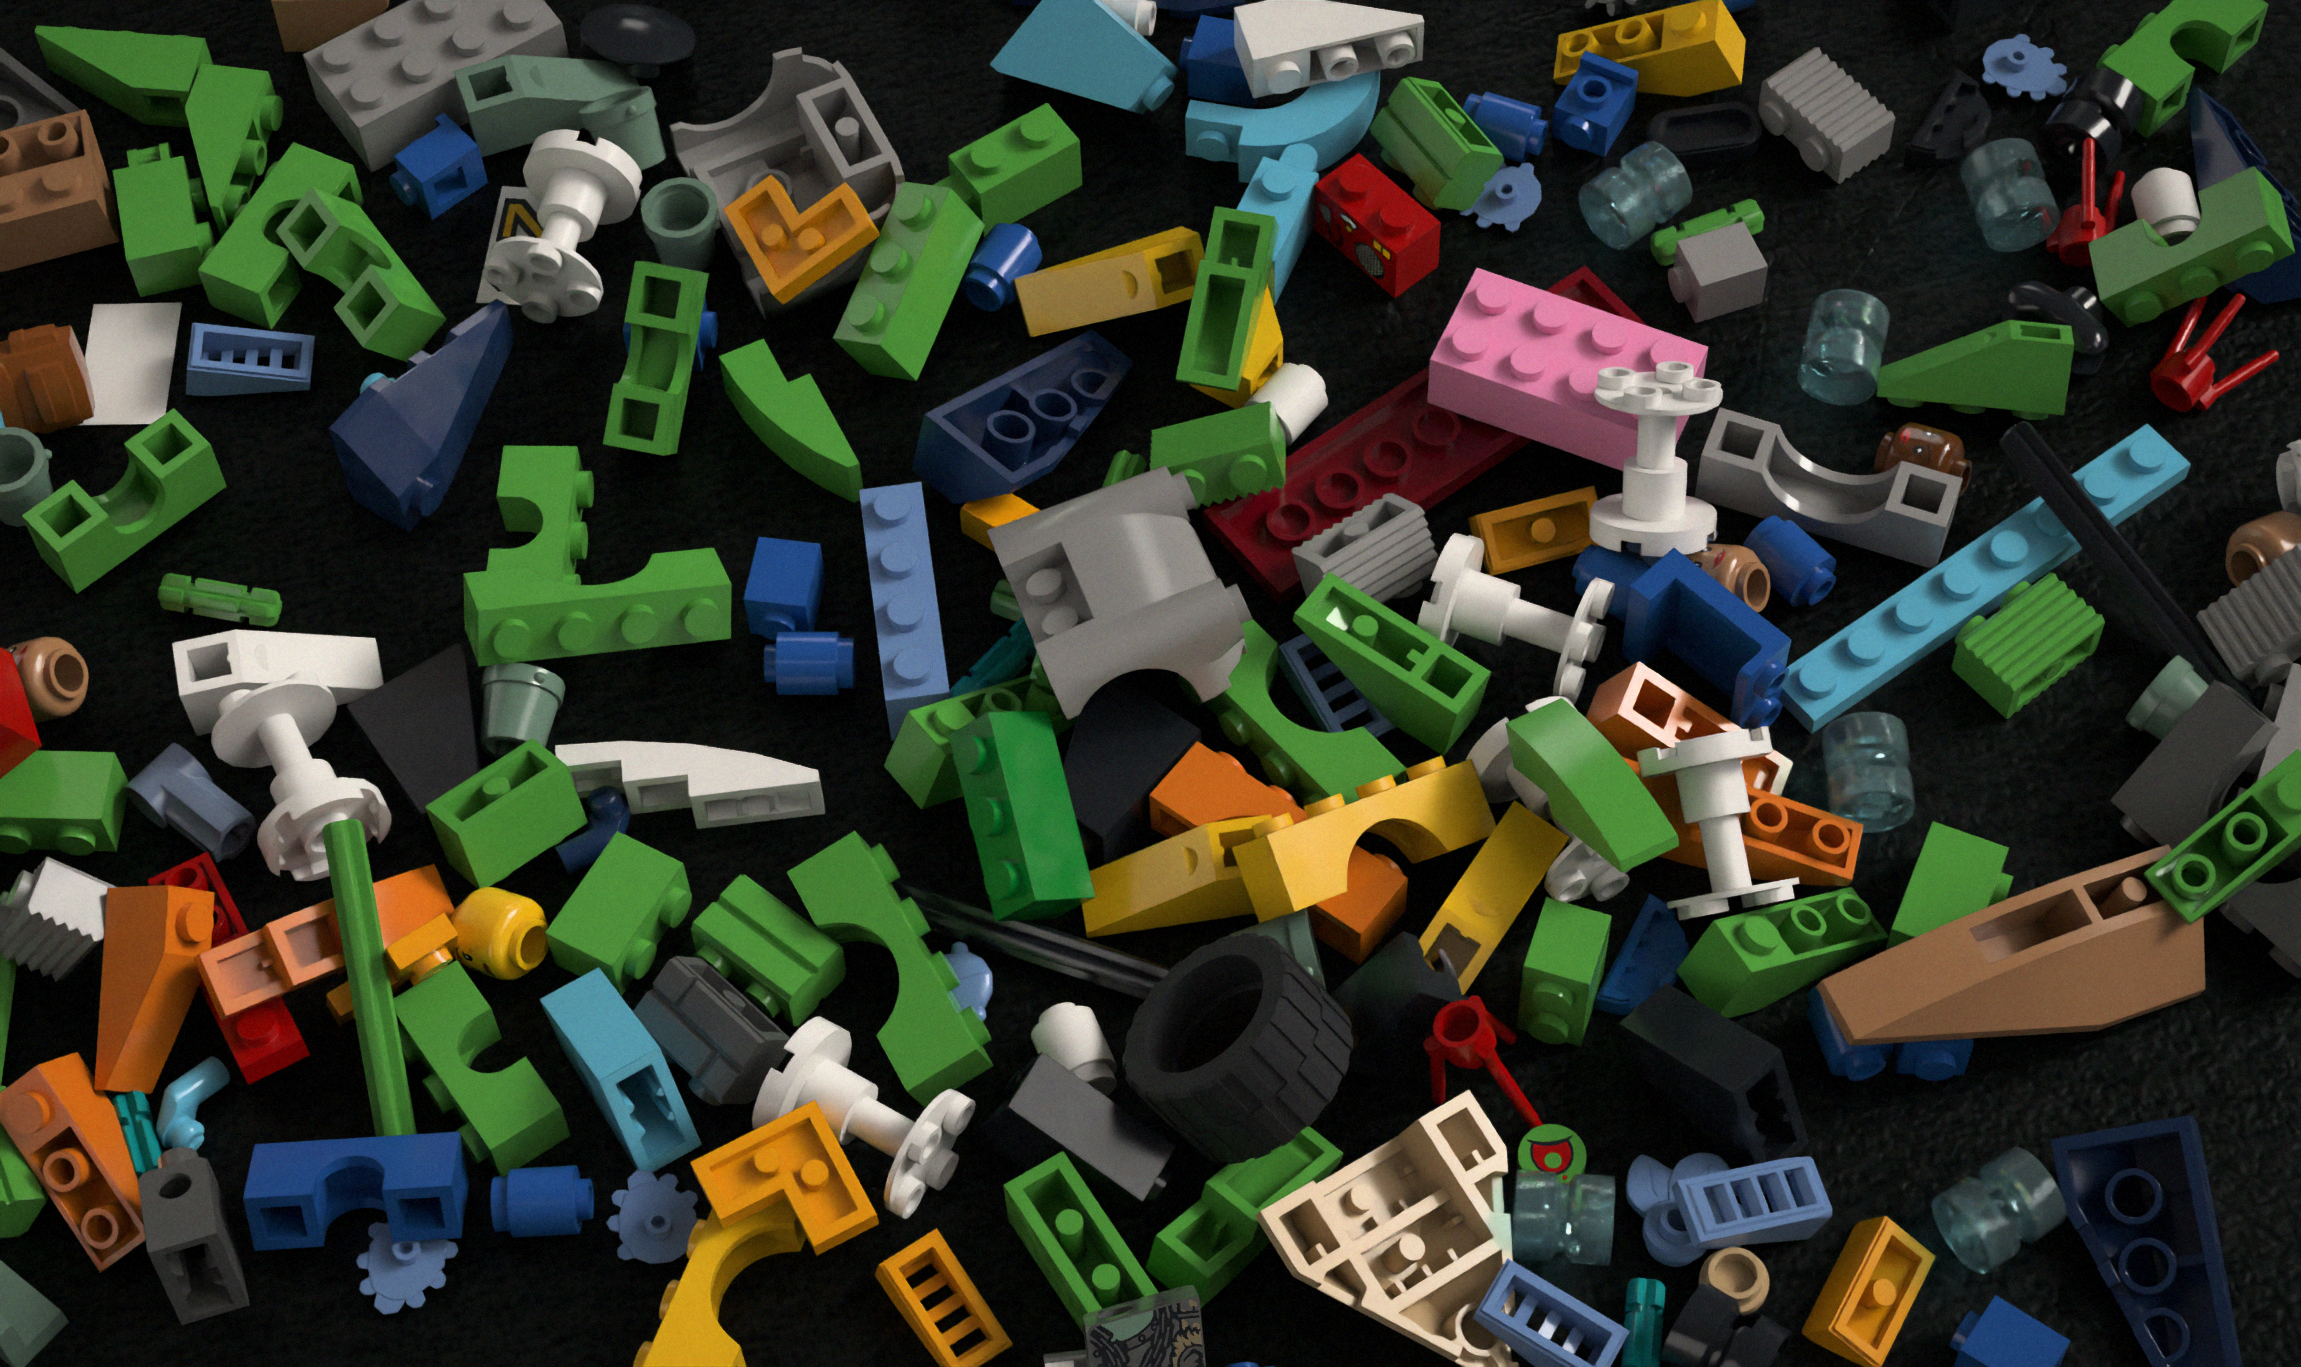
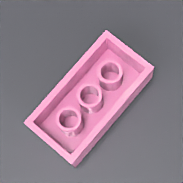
[1427,268,1708,471]

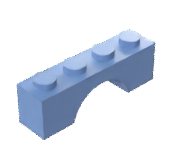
[859,482,950,741]

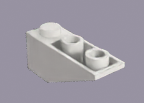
[1234,0,1424,98]
[172,629,384,736]

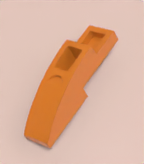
[1622,757,1864,886]
[194,864,455,1020]

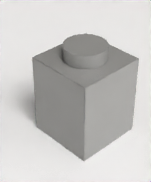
[1668,221,1768,323]

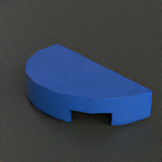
[1594,894,1690,1015]

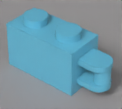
[1236,143,1319,306]

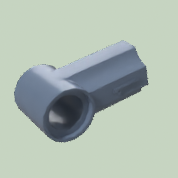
[124,743,257,863]

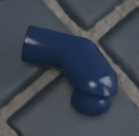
[554,785,631,876]

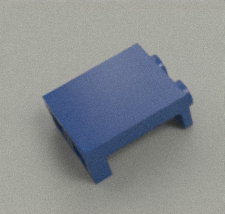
[1621,548,1791,732]

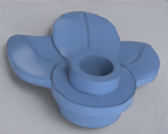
[1625,1153,1747,1267]

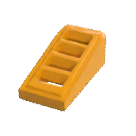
[875,1228,1013,1367]

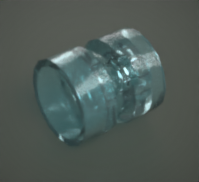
[1961,138,2061,252]
[1578,141,1692,250]
[1797,289,1890,406]
[1821,712,1915,833]
[1931,1146,2067,1274]
[1512,1170,1615,1266]

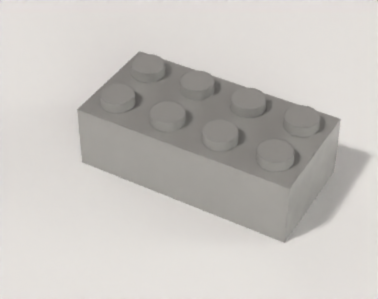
[303,0,570,172]

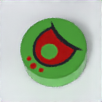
[1517,1124,1587,1196]

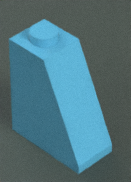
[990,0,1180,114]
[540,967,702,1173]

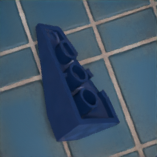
[2186,86,2301,304]
[329,298,515,533]
[911,329,1135,504]
[2050,1115,2242,1367]

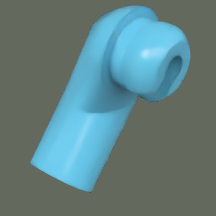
[156,1056,230,1151]

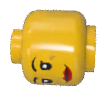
[450,887,549,980]

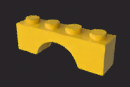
[1232,756,1496,924]
[633,1198,806,1367]

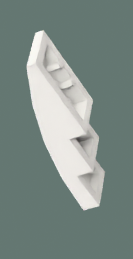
[555,741,825,829]

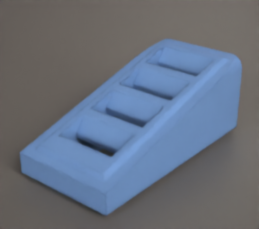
[186,322,315,396]
[1278,633,1397,739]
[1671,1156,1832,1249]
[1473,1258,1630,1367]

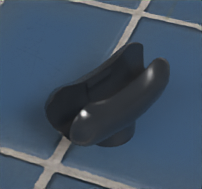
[2001,281,2109,377]

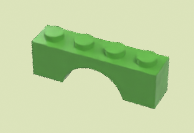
[463,548,732,667]
[1177,619,1407,834]
[787,831,993,1108]

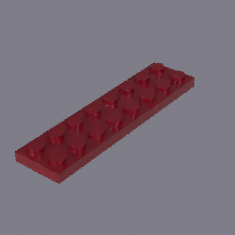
[1203,265,1648,607]

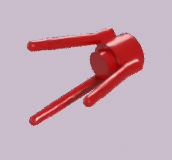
[2021,138,2125,268]
[2149,294,2279,412]
[1423,995,1544,1130]

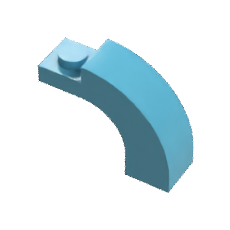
[1185,70,1380,183]

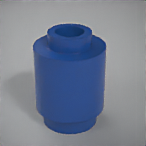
[1463,92,1549,163]
[959,223,1042,312]
[1743,515,1837,607]
[1572,544,1652,623]
[764,632,857,695]
[1806,985,1894,1081]
[491,1165,594,1238]

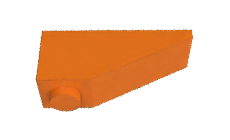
[1585,661,1793,796]
[94,885,215,1094]

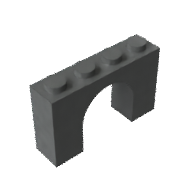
[2110,680,2301,979]

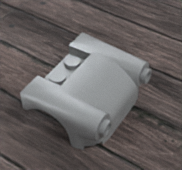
[669,47,905,323]
[987,465,1252,720]

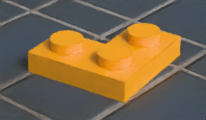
[723,175,880,305]
[326,913,459,1026]
[690,1100,879,1256]

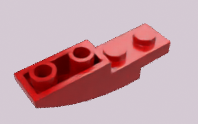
[147,852,310,1085]

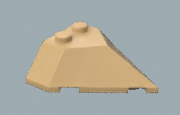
[1255,1090,1519,1367]

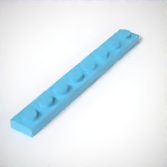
[1779,424,2191,734]

